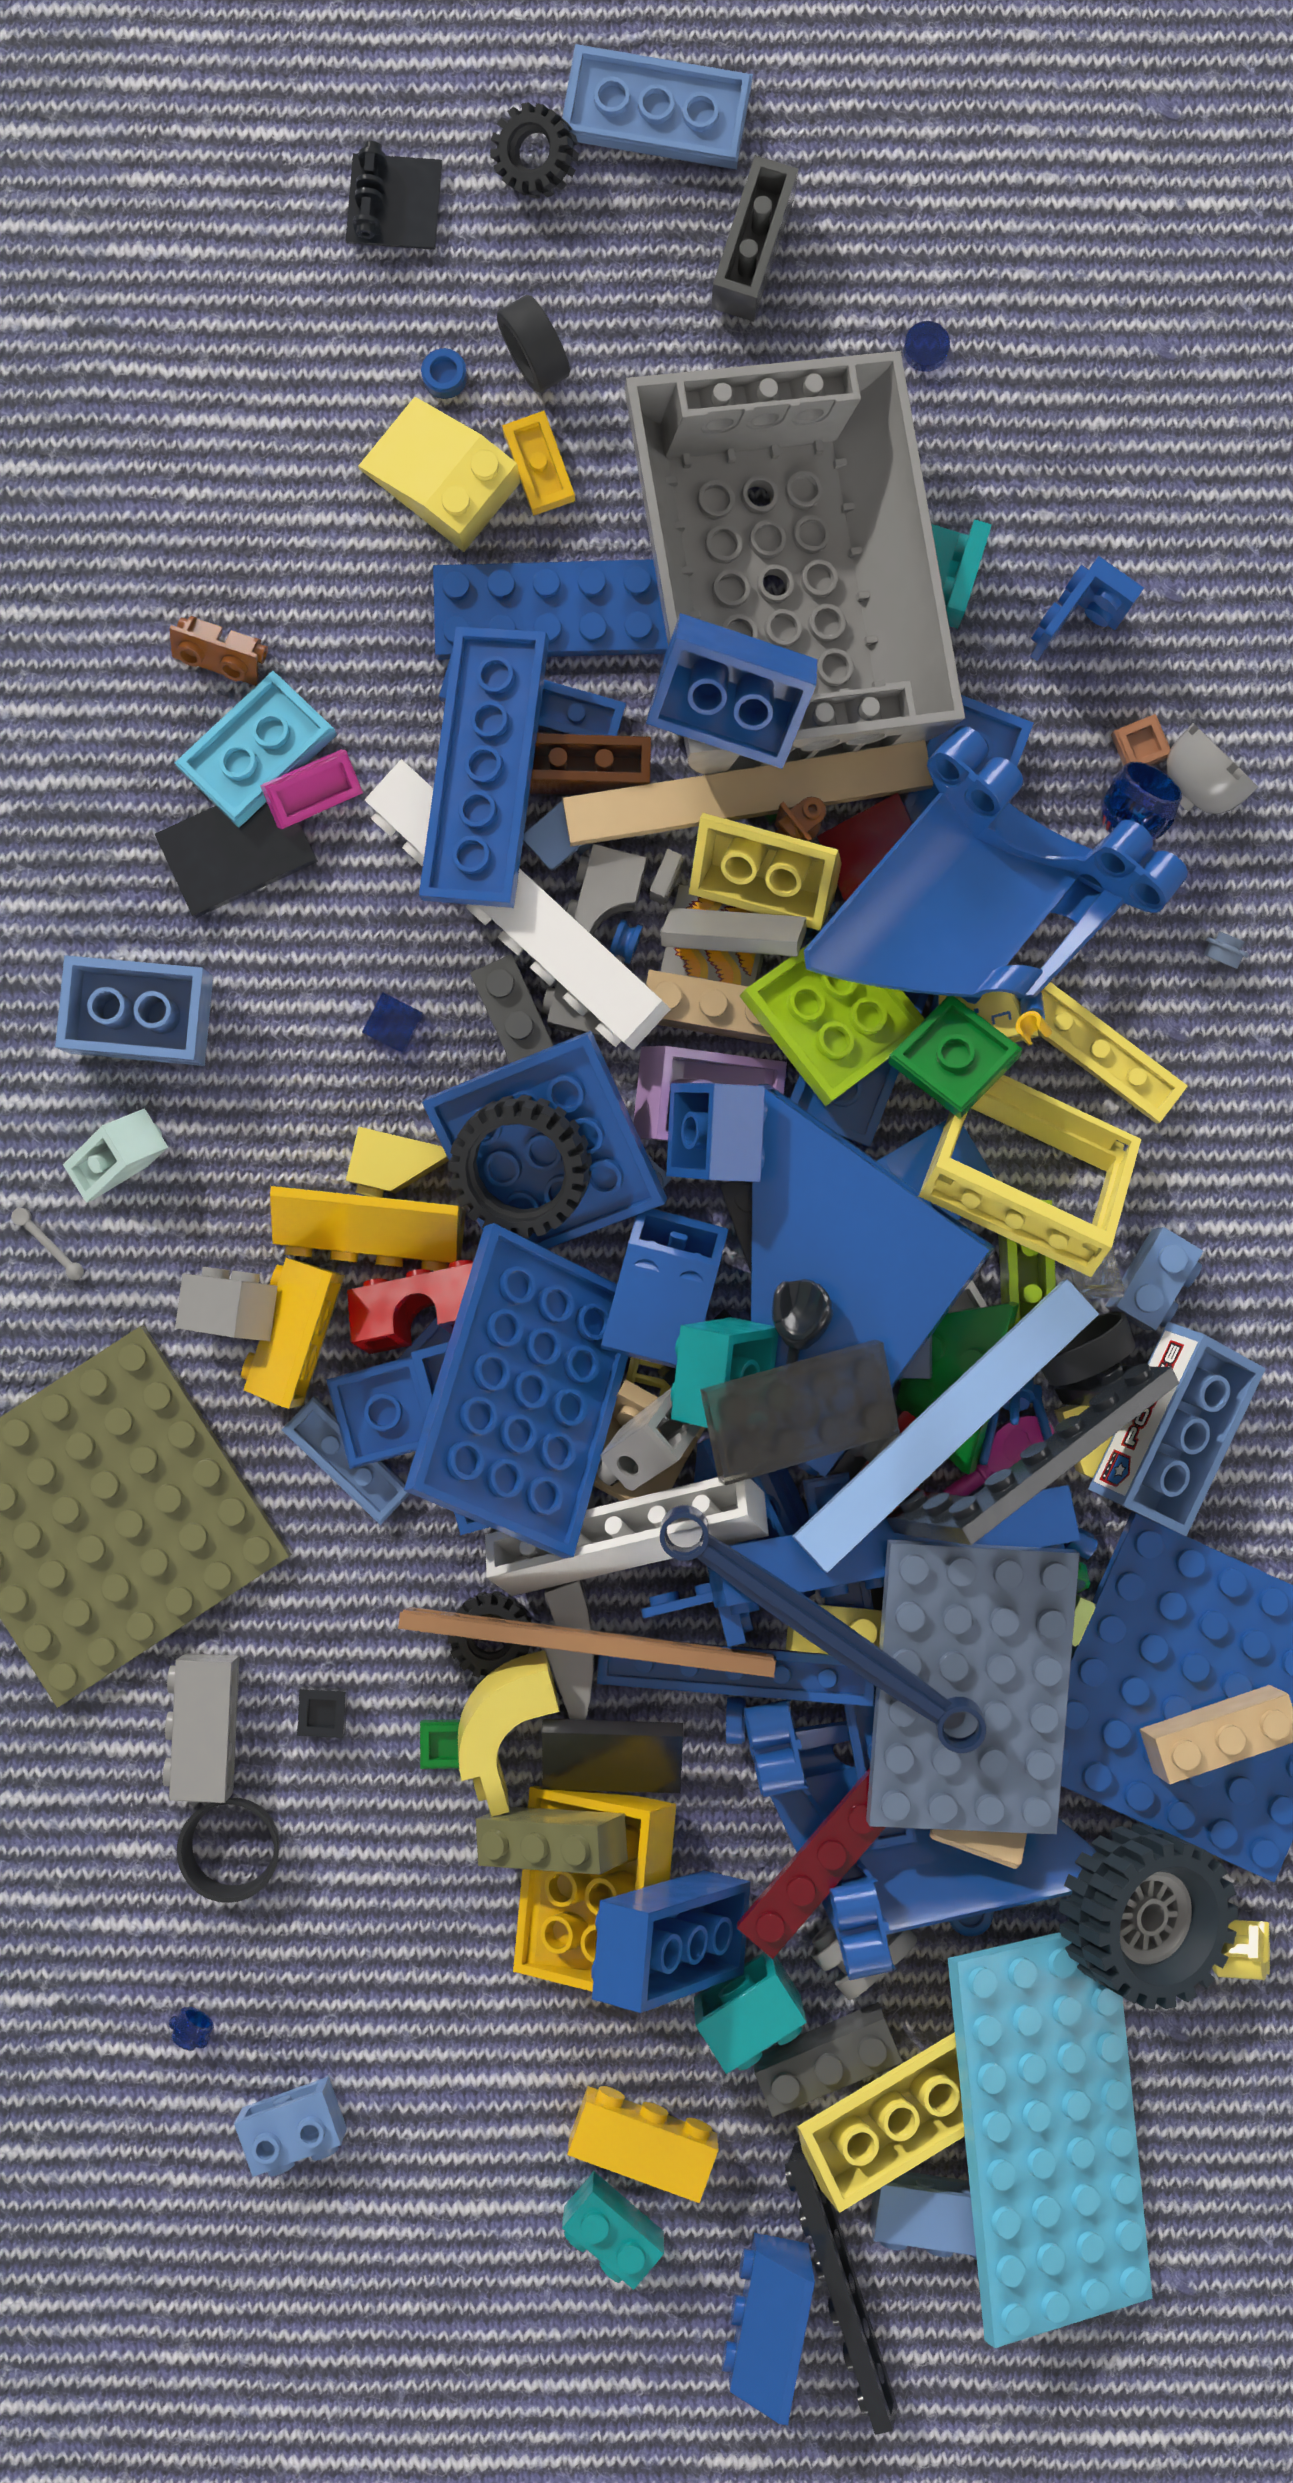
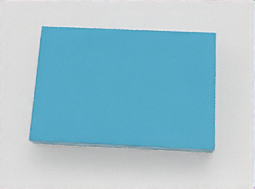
[175,671,337,828]

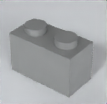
[175,1267,278,1341]

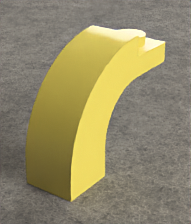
[458,1650,559,1817]

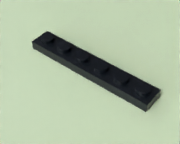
[785,2142,898,2435]

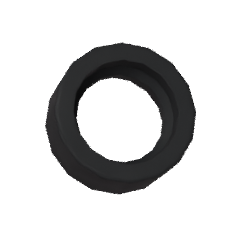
[497,295,570,393]

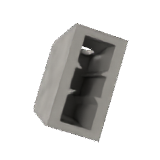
[597,1387,701,1491]

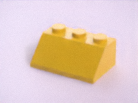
[241,1258,345,1409]

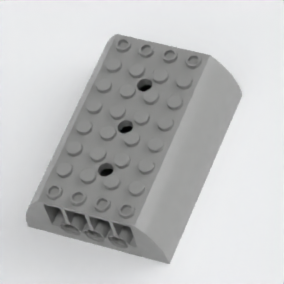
[624,351,965,775]

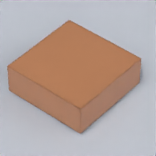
[1111,714,1170,776]

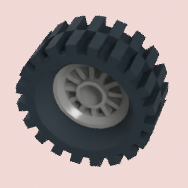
[1059,1824,1238,2010]

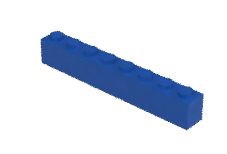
[707,1485,1080,1615]

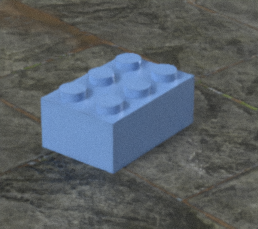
[55,955,213,1066]

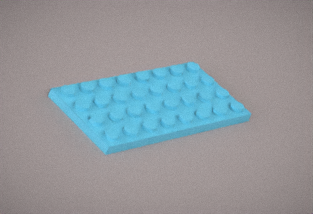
[948,1932,1153,2348]

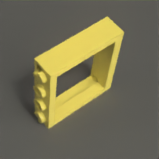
[919,1075,1141,1277]

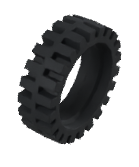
[448,1095,592,1239]

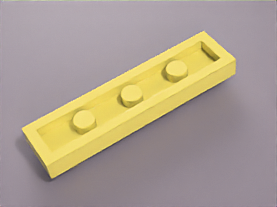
[1037,982,1188,1124]

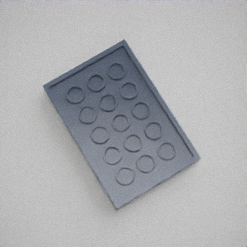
[866,1539,1080,1834]

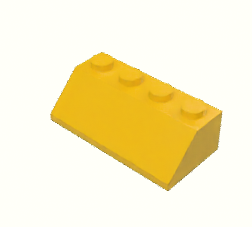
[270,1186,466,1271]

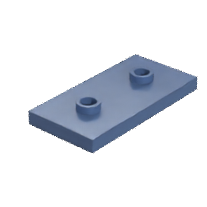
[562,44,753,170]

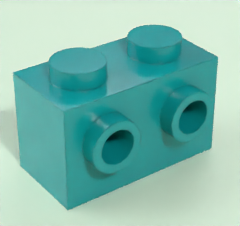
[562,2171,664,2290]

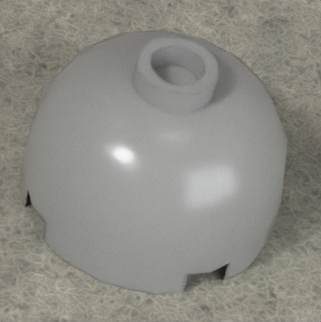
[1166,723,1258,814]

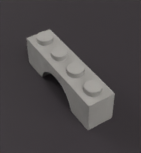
[541,844,647,1041]

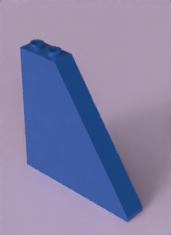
[751,1084,995,1477]

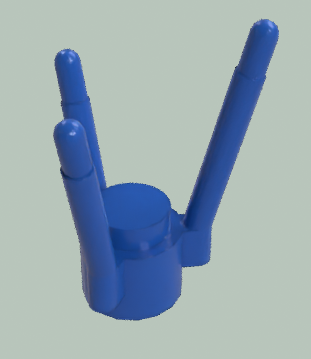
[979,1377,1053,1465]

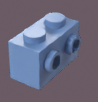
[1105,1227,1204,1331]
[234,2076,347,2177]

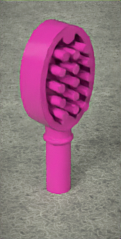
[943,1415,1054,1496]

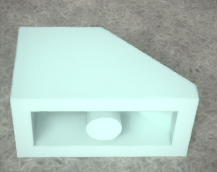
[63,1108,168,1203]

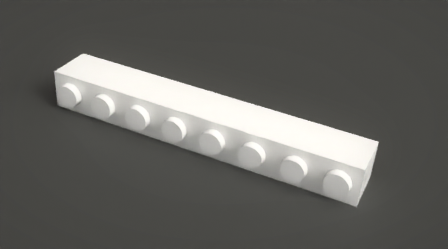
[365,759,671,1050]

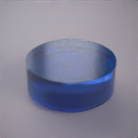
[903,321,950,372]

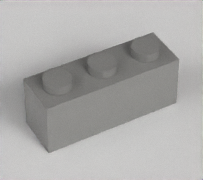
[163,1653,240,1803]

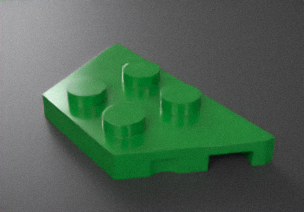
[896,1302,1020,1474]

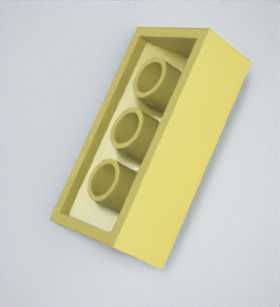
[797,2032,965,2213]

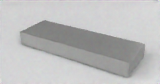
[660,908,807,956]

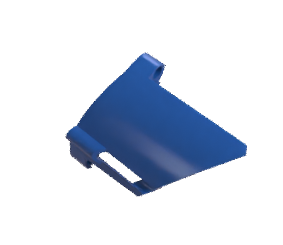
[804,726,1188,998]
[744,1699,1096,1980]

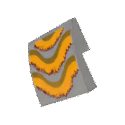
[660,884,764,987]

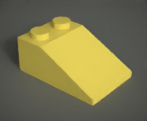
[358,397,520,552]

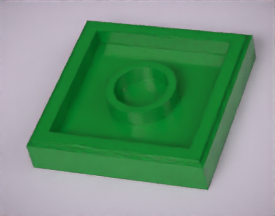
[888,996,1022,1119]

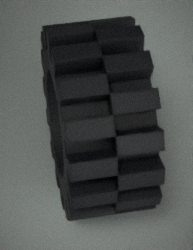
[490,102,579,199]
[448,1591,532,1678]

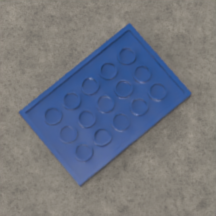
[404,1223,628,1558]

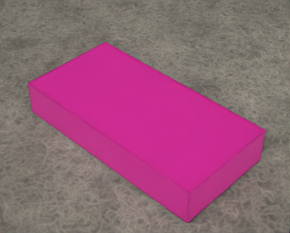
[260,749,363,829]

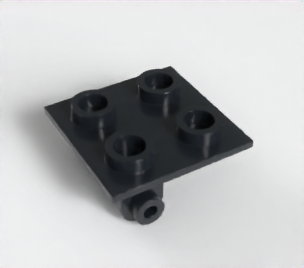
[345,141,443,250]

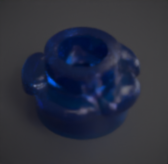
[169,2007,214,2051]

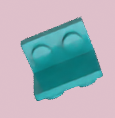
[931,519,992,629]

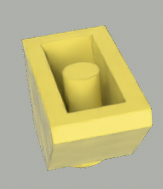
[346,1127,449,1198]

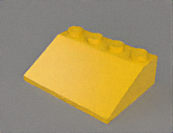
[513,1786,676,1992]

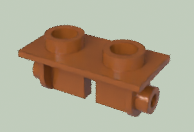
[169,616,268,686]
[775,797,826,842]

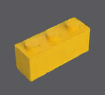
[567,2086,719,2203]

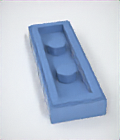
[282,1396,410,1525]

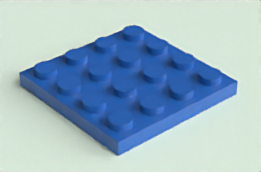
[422,1031,667,1249]

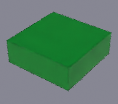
[420,1719,460,1769]

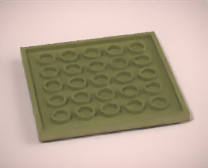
[0,1326,292,1708]

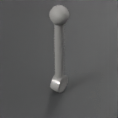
[11,1208,84,1281]

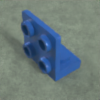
[1030,556,1144,661]

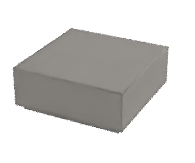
[650,849,683,905]

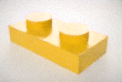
[502,410,575,516]

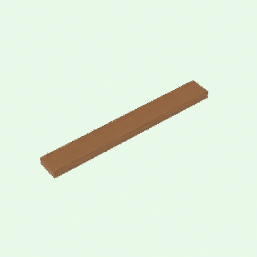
[398,1607,776,1678]

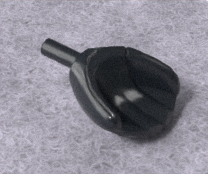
[772,1279,833,1373]

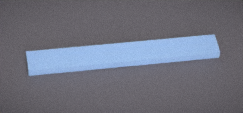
[792,1279,1099,1573]

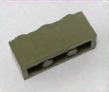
[476,1807,628,1875]

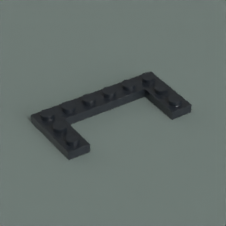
[886,1363,1180,1545]

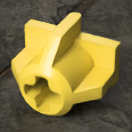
[1212,1920,1270,1980]

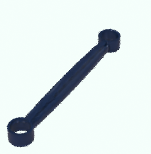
[660,1505,986,1753]

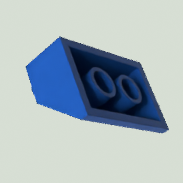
[646,613,818,769]
[722,2233,815,2426]

